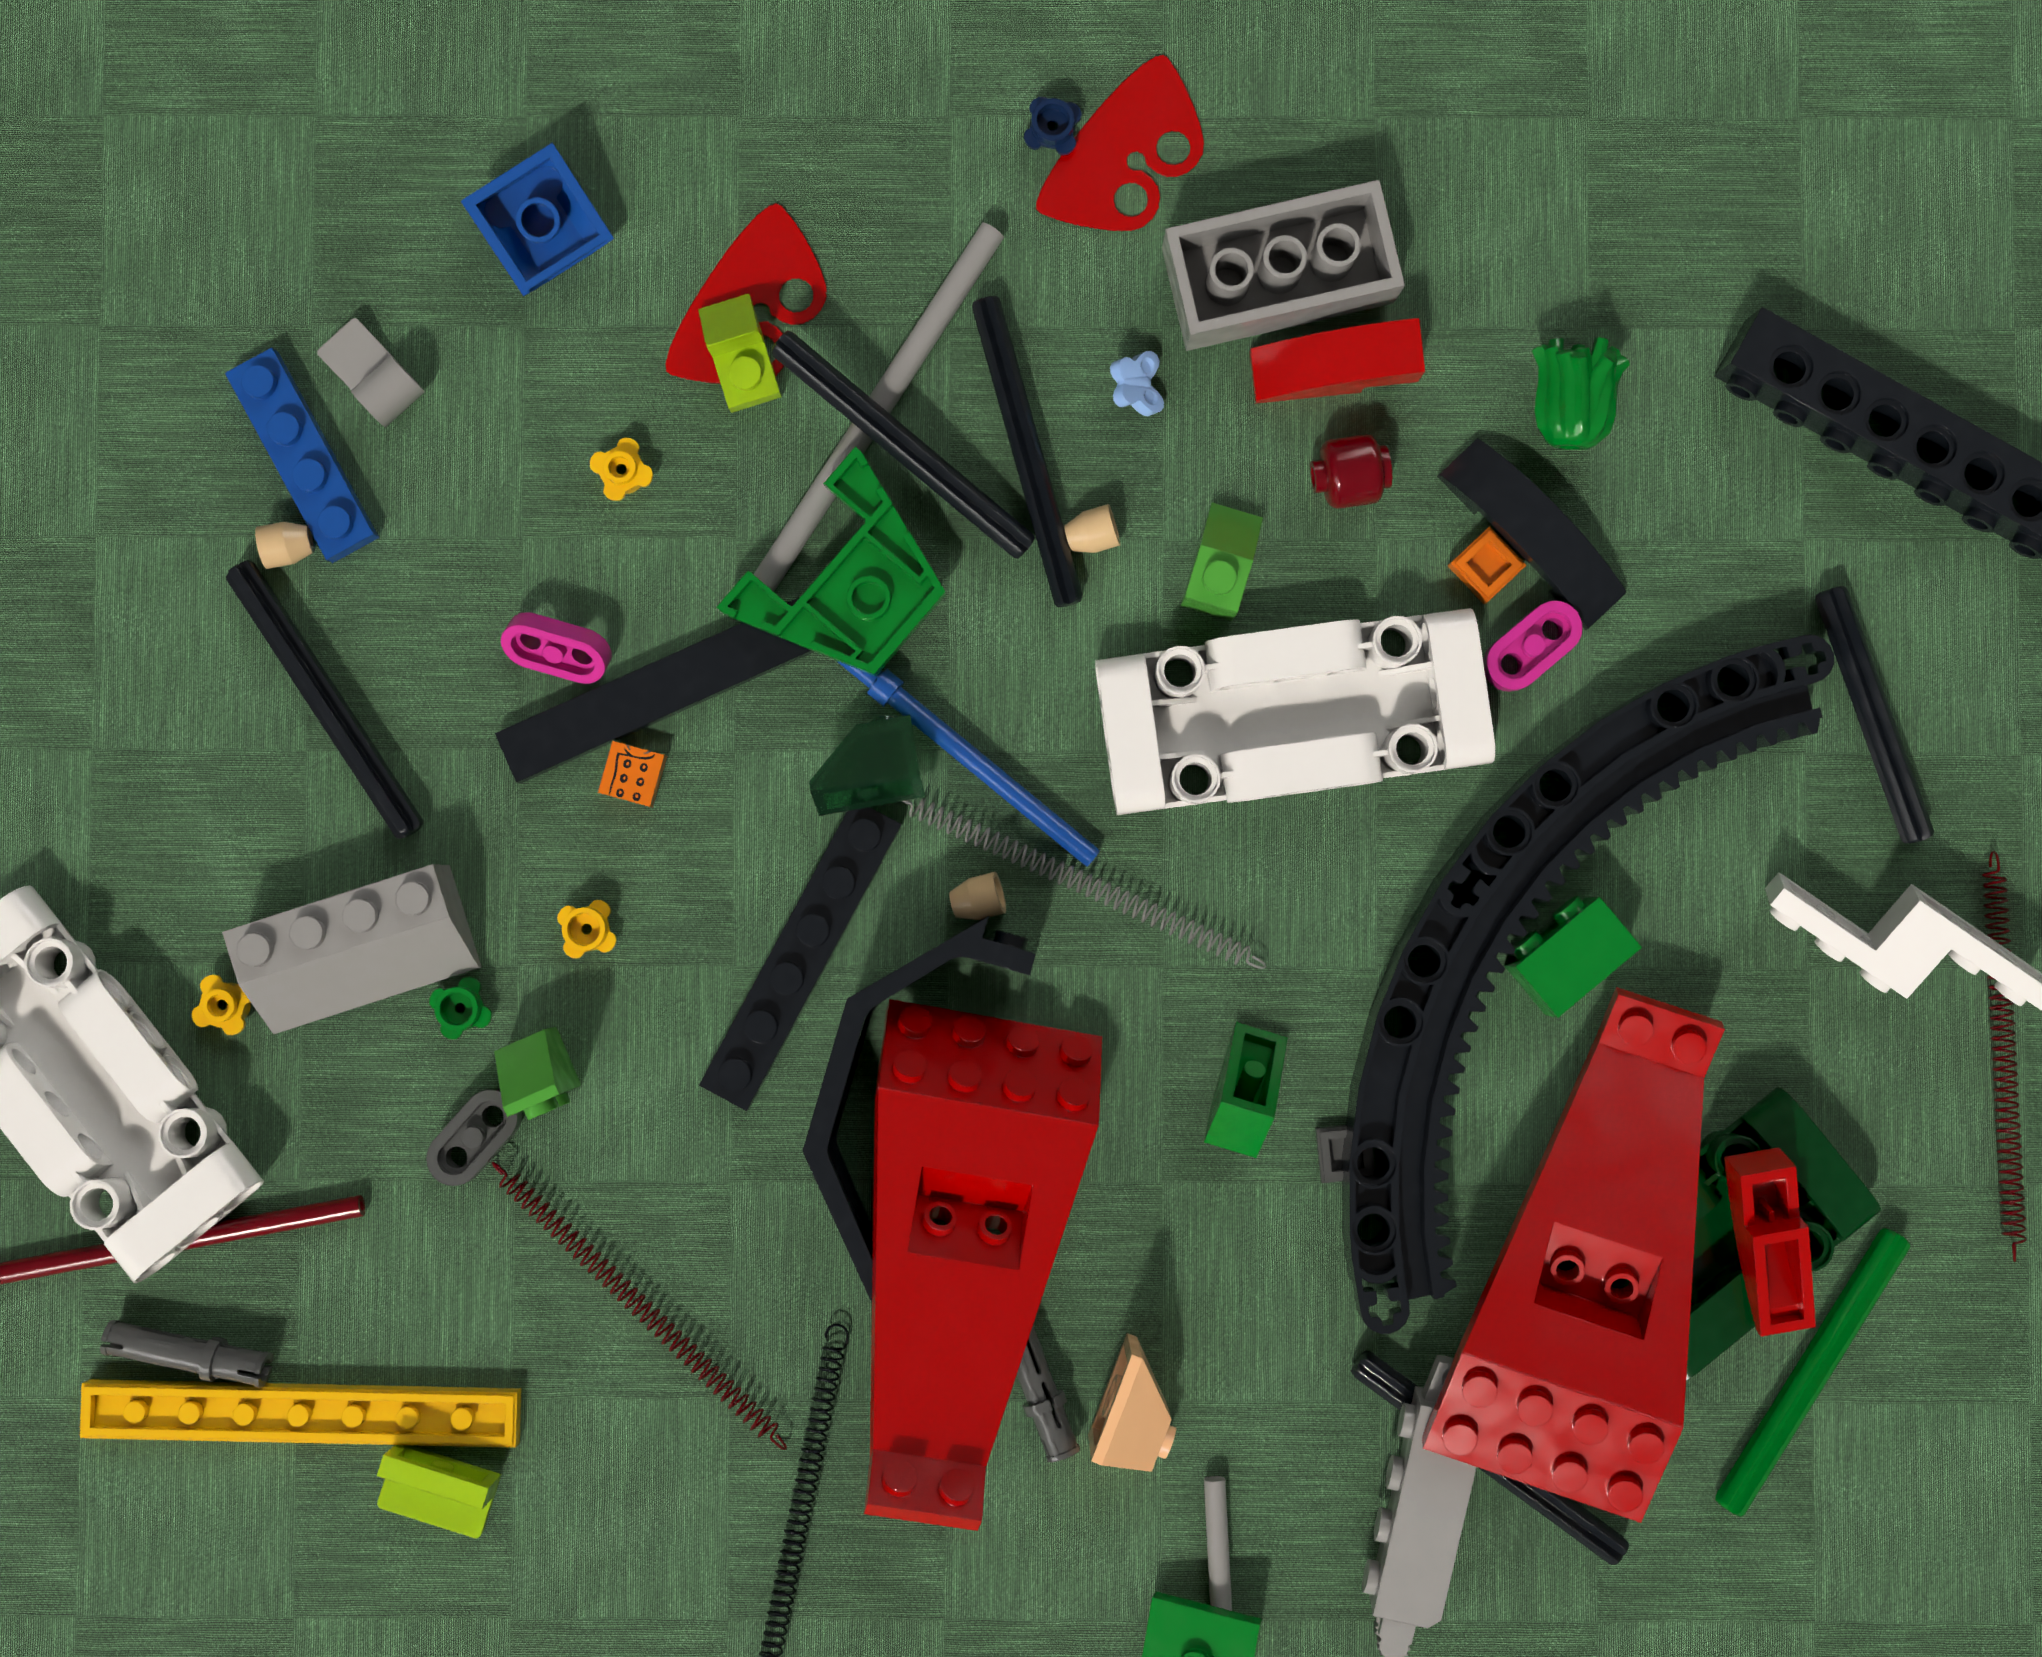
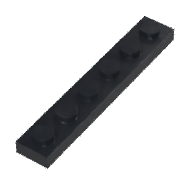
[699,799,902,1111]

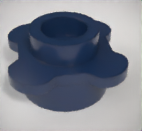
[1024,97,1082,155]

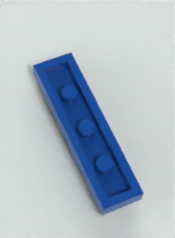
[225,347,380,563]

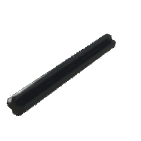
[1815,586,1934,844]

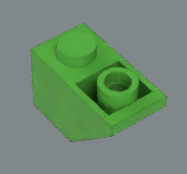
[494,1026,582,1120]

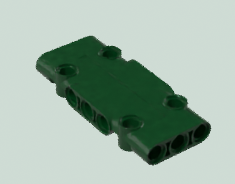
[1557,1087,1881,1381]

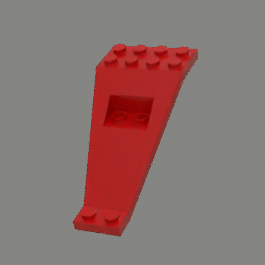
[1422,987,1725,1523]
[864,999,1103,1531]

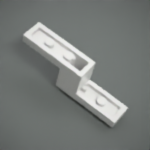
[1765,872,2042,1011]

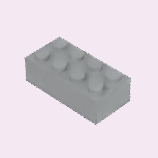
[1162,180,1405,351]

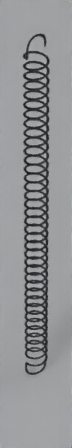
[759,1324,849,1657]

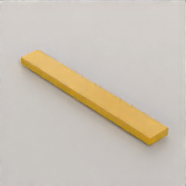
[80,1379,521,1448]

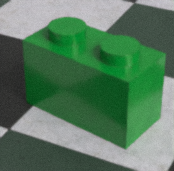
[1504,895,1642,1018]

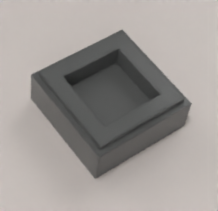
[1315,1125,1375,1183]

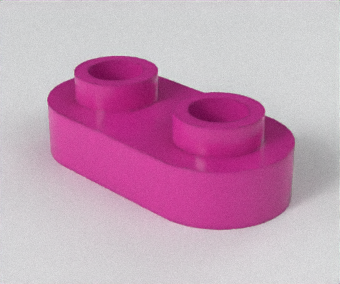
[1483,601,1582,692]
[501,612,612,684]

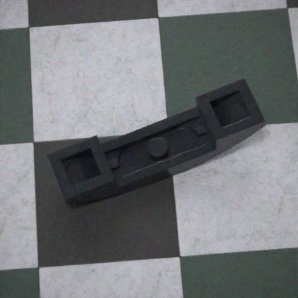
[1437,438,1627,630]

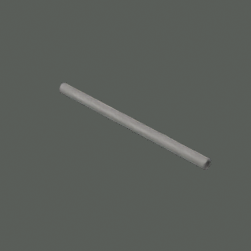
[753,222,1004,592]

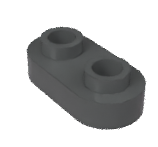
[426,1088,522,1186]

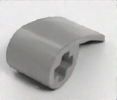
[317,318,425,428]

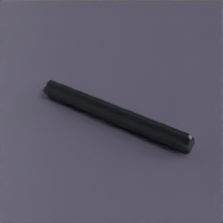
[972,296,1083,607]
[772,331,1035,559]
[226,560,423,839]
[1351,1350,1629,1565]

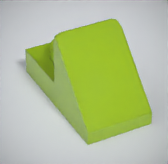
[698,294,782,413]

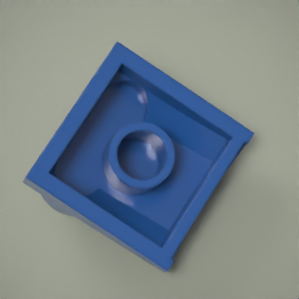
[461,142,614,297]

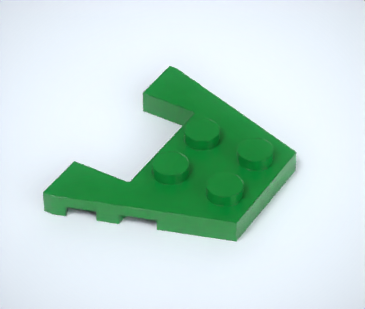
[716,446,946,677]

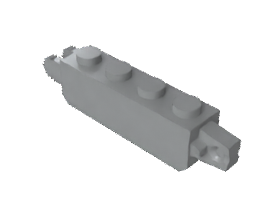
[1362,1355,1477,1657]

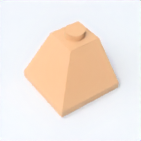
[1088,1333,1176,1472]

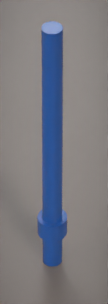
[837,661,1101,867]

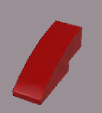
[1249,318,1425,404]
[1724,1147,1816,1337]

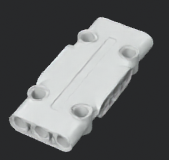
[1095,608,1495,815]
[0,885,264,1283]

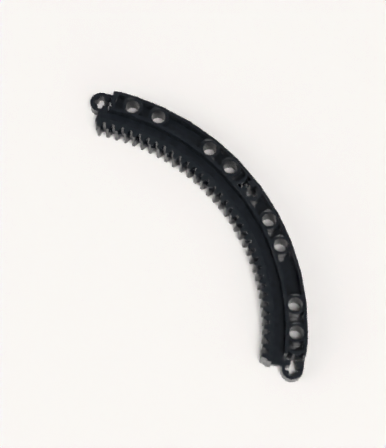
[1342,635,1834,1334]

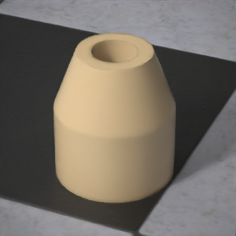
[1064,504,1121,553]
[255,522,315,569]
[949,872,1006,920]

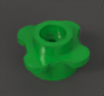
[429,977,492,1039]

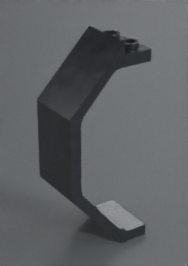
[802,916,1036,1303]

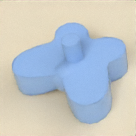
[1110,351,1164,416]

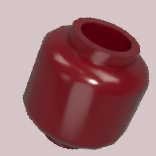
[1310,435,1392,509]

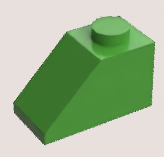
[1181,503,1263,621]

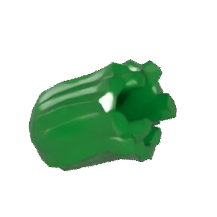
[1532,337,1630,450]

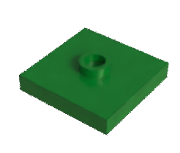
[1142,1591,1263,1657]

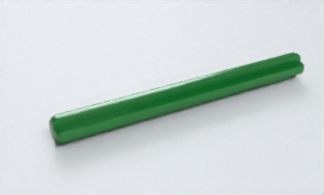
[1715,1228,1911,1517]

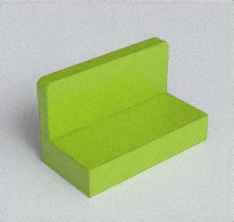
[377,1445,502,1539]

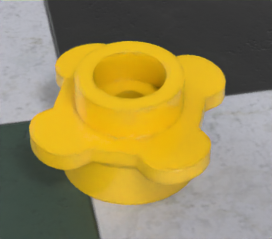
[590,438,653,501]
[557,900,617,958]
[191,975,251,1035]

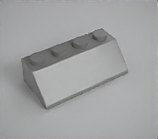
[222,864,482,1034]

